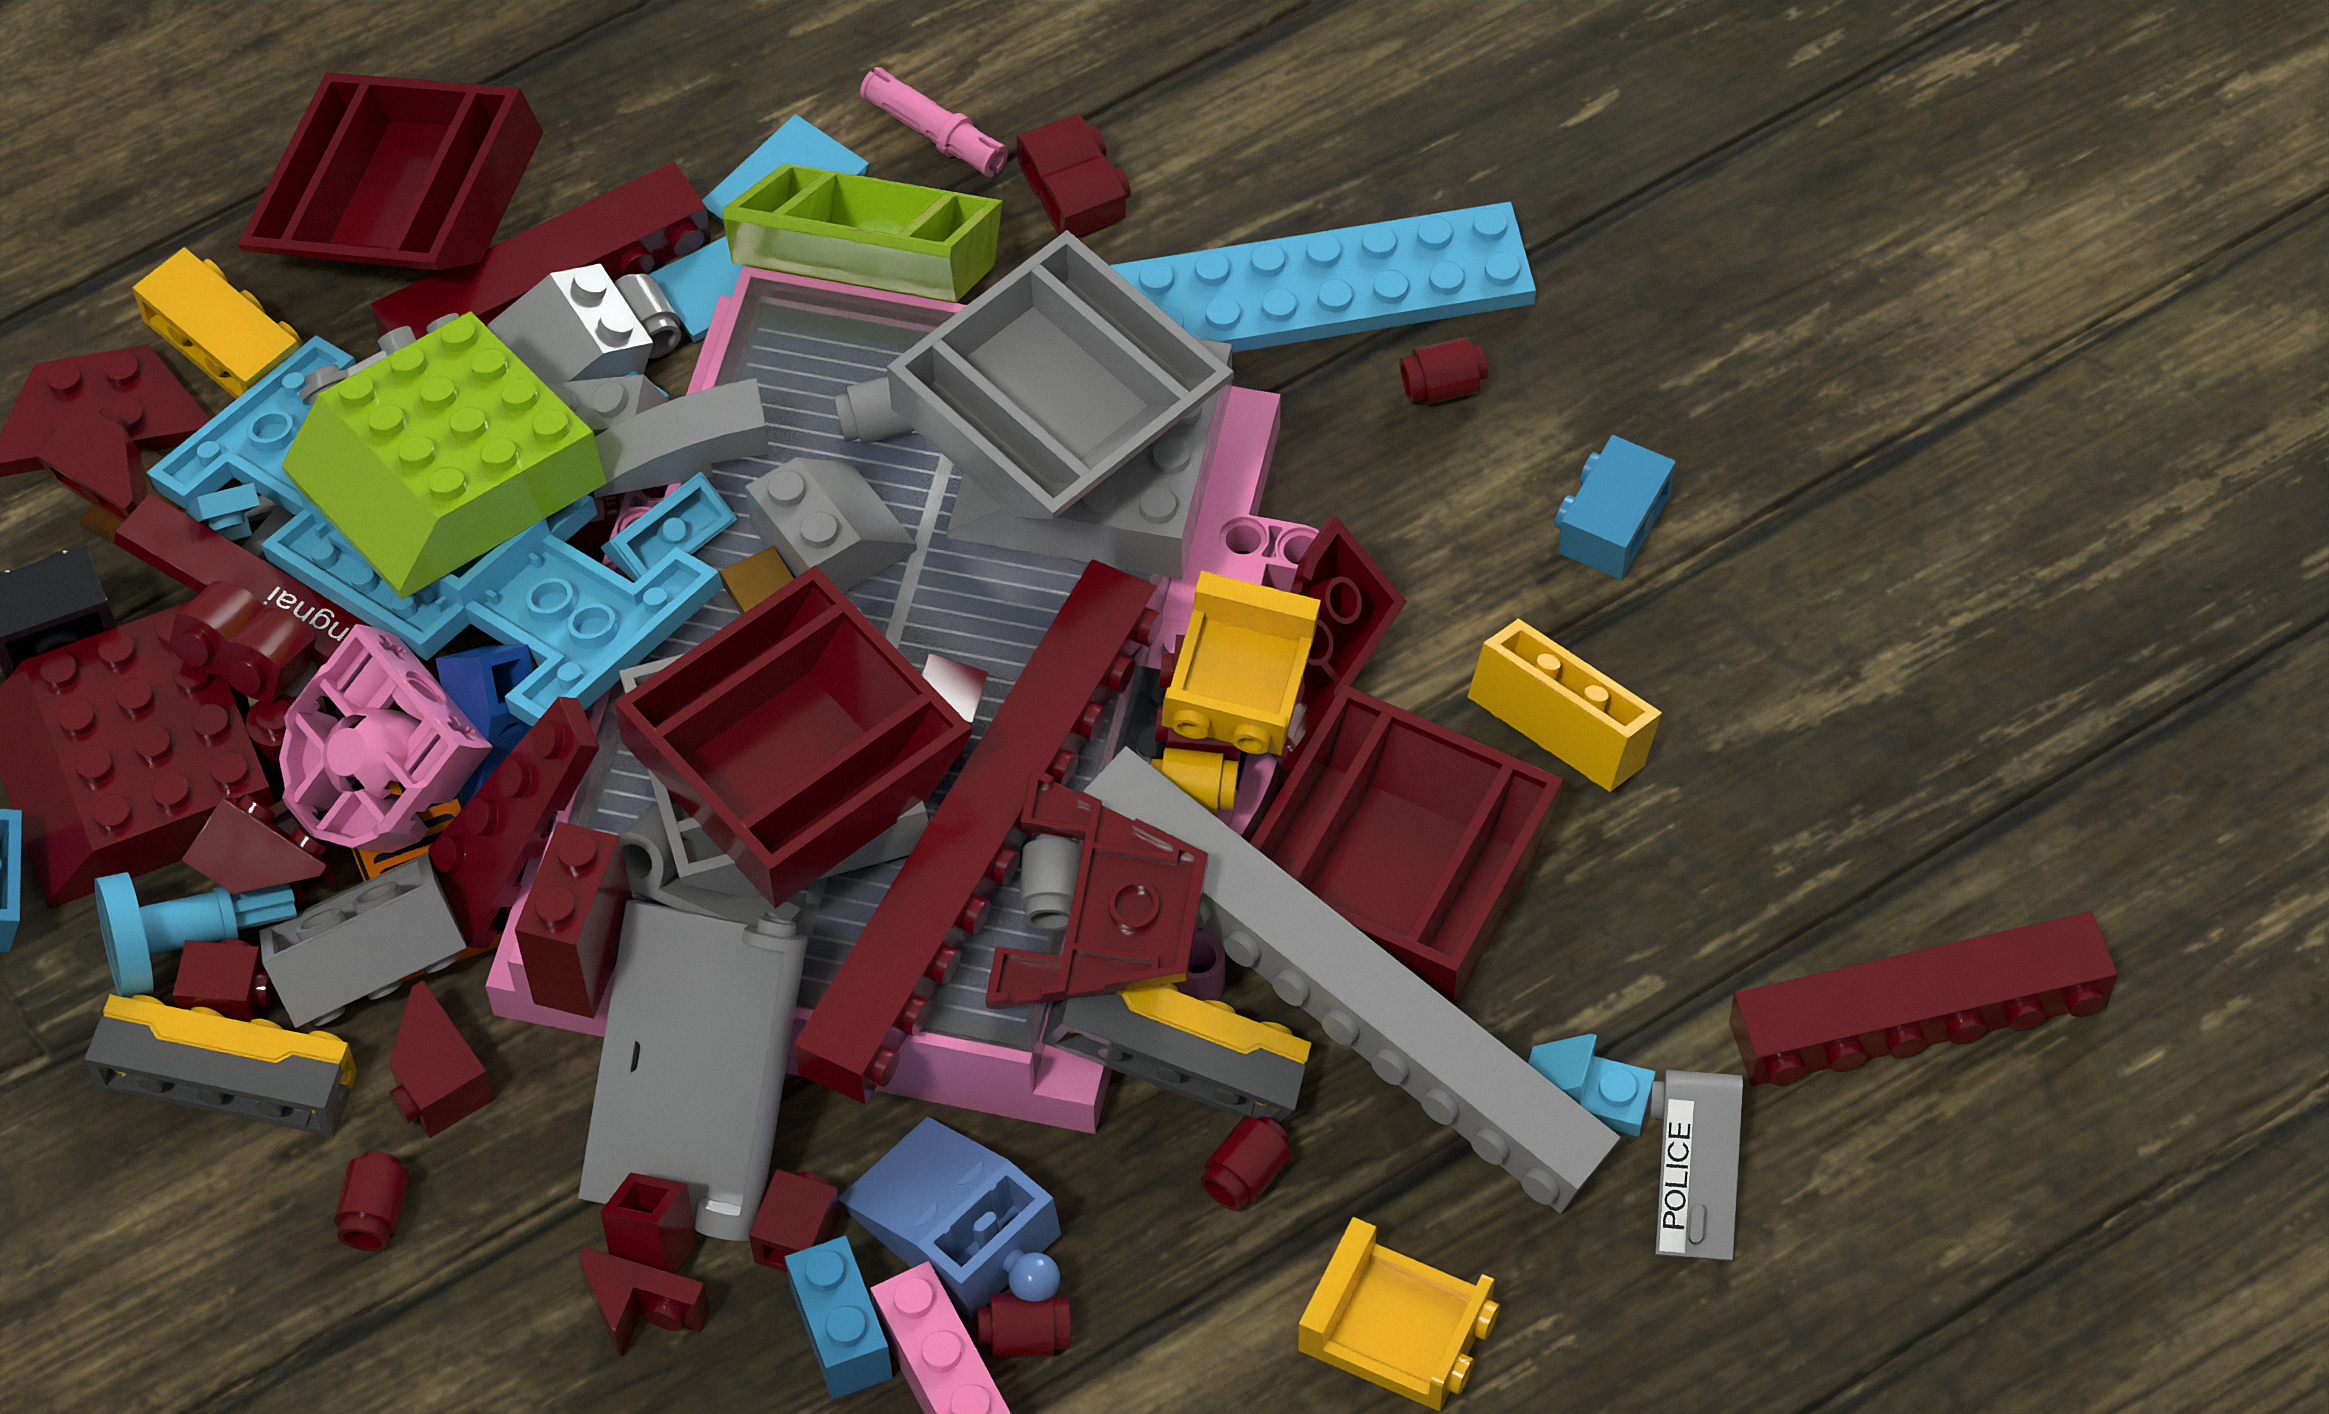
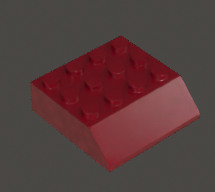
[237,72,544,270]
[614,565,973,909]
[0,600,275,909]
[1250,684,1564,1006]

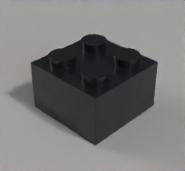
[0,545,117,680]

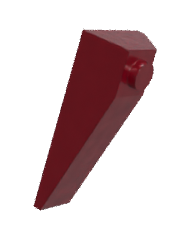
[1270,516,1407,771]

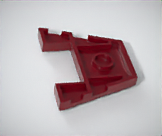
[985,769,1208,1010]

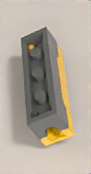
[1042,983,1311,1124]
[84,994,357,1137]

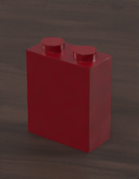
[514,821,633,1019]

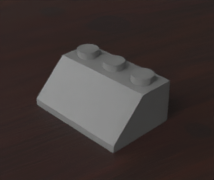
[259,852,467,1028]

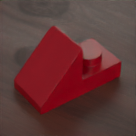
[579,1246,710,1356]

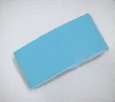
[185,483,260,543]

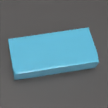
[600,471,737,582]

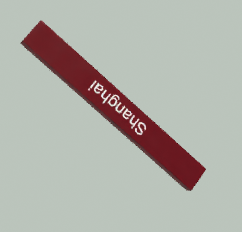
[114,493,441,722]

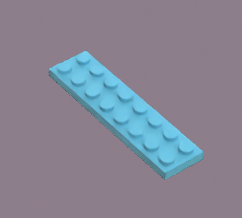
[1109,202,1536,353]

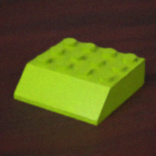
[723,163,1003,303]
[281,311,607,600]

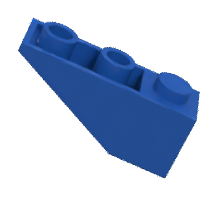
[436,644,533,806]

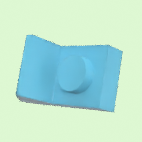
[1528,1034,1656,1137]

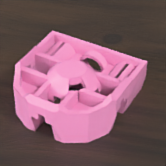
[279,624,493,853]

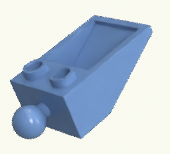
[838,1116,1061,1319]

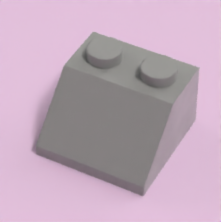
[487,264,653,384]
[745,457,917,593]

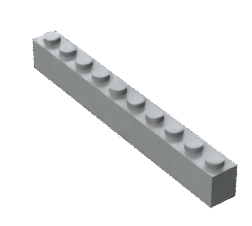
[1083,746,1621,1214]

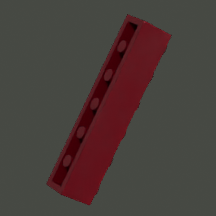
[371,161,711,340]
[1729,911,2118,1086]

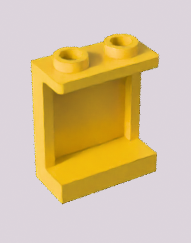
[1161,571,1321,755]
[1298,1217,1500,1412]

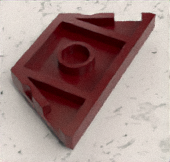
[0,344,211,477]

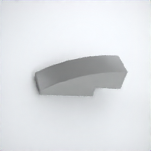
[594,378,770,497]

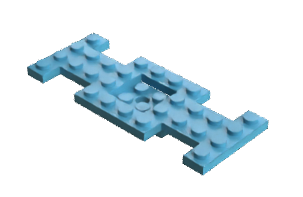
[146,335,723,727]

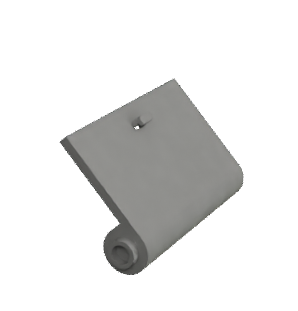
[578,900,808,1241]

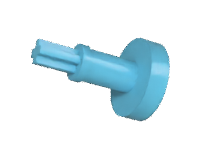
[95,872,297,998]

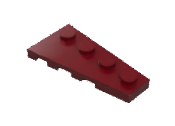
[428,696,600,949]

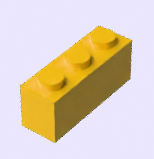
[132,247,303,399]
[1467,618,1662,792]

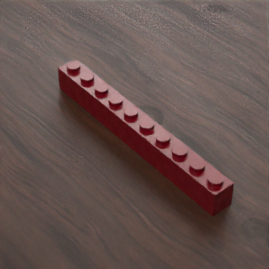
[793,559,1163,1105]

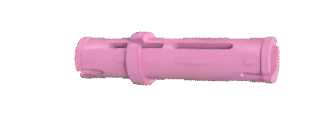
[860,67,1008,177]

